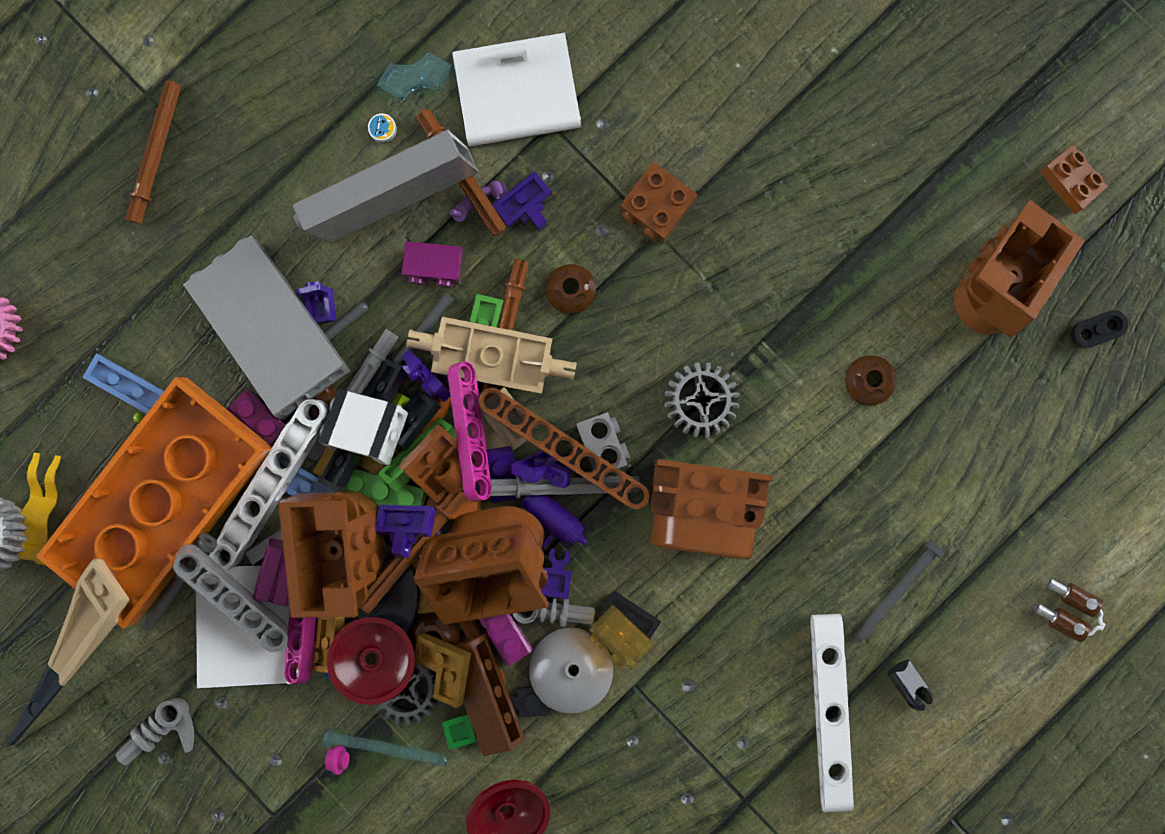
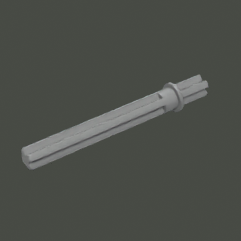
[307,329,399,461]
[490,476,640,498]

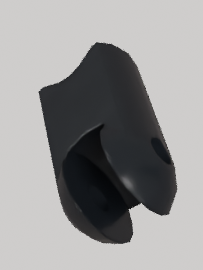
[887,659,933,711]

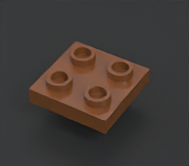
[1039,145,1108,214]
[398,424,476,503]

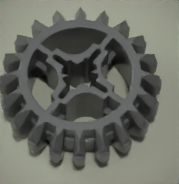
[375,649,440,726]

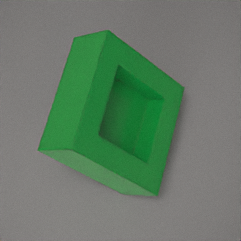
[442,714,477,750]

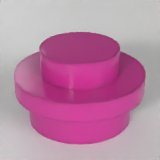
[325,745,349,775]

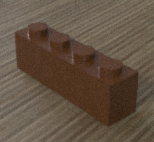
[453,633,525,756]

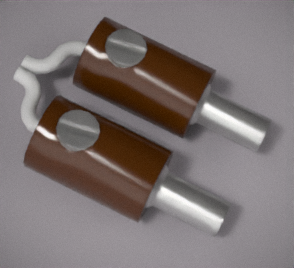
[1034,579,1106,643]

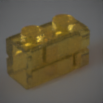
[589,604,654,670]

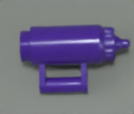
[520,495,588,550]

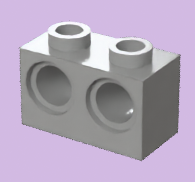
[576,412,630,473]

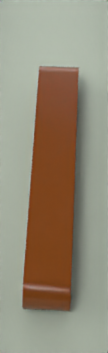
[479,388,649,509]

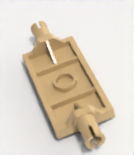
[406,317,577,394]

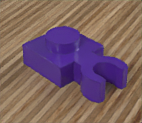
[541,548,572,599]

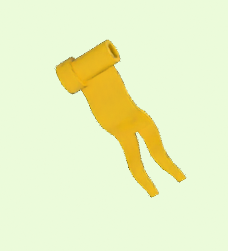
[18,453,61,566]

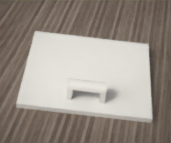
[452,33,581,147]
[196,565,301,688]

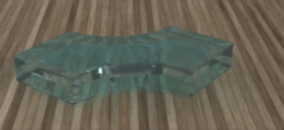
[377,51,452,101]

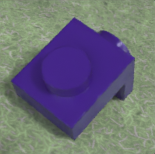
[296,282,336,325]

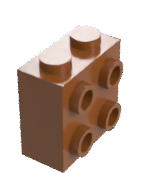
[619,162,698,244]

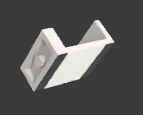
[318,389,408,466]

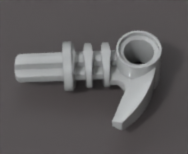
[513,570,595,627]
[116,697,194,765]

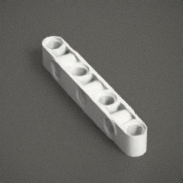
[209,400,330,570]
[810,614,854,813]

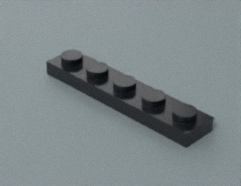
[318,359,407,492]

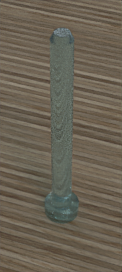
[323,727,448,766]

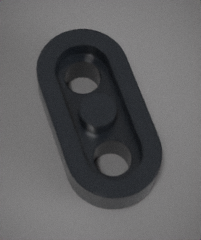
[1071,310,1129,349]

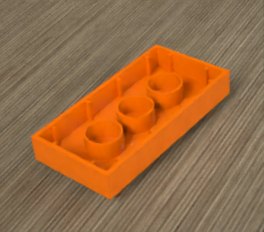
[36,377,272,629]

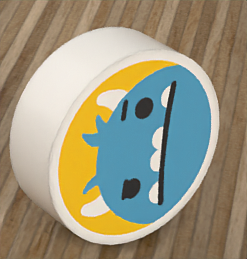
[368,114,397,143]

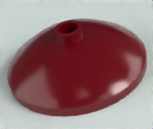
[327,617,415,705]
[466,779,550,834]

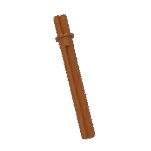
[125,81,181,225]
[416,109,506,236]
[482,259,529,401]
[360,491,467,613]

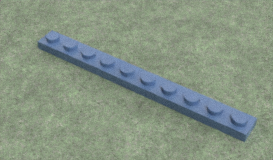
[82,353,336,496]

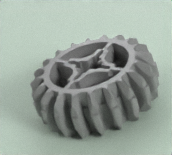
[664,363,740,438]
[0,497,28,572]

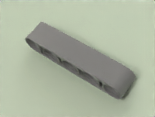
[174,544,288,652]

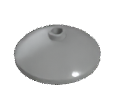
[529,628,613,713]

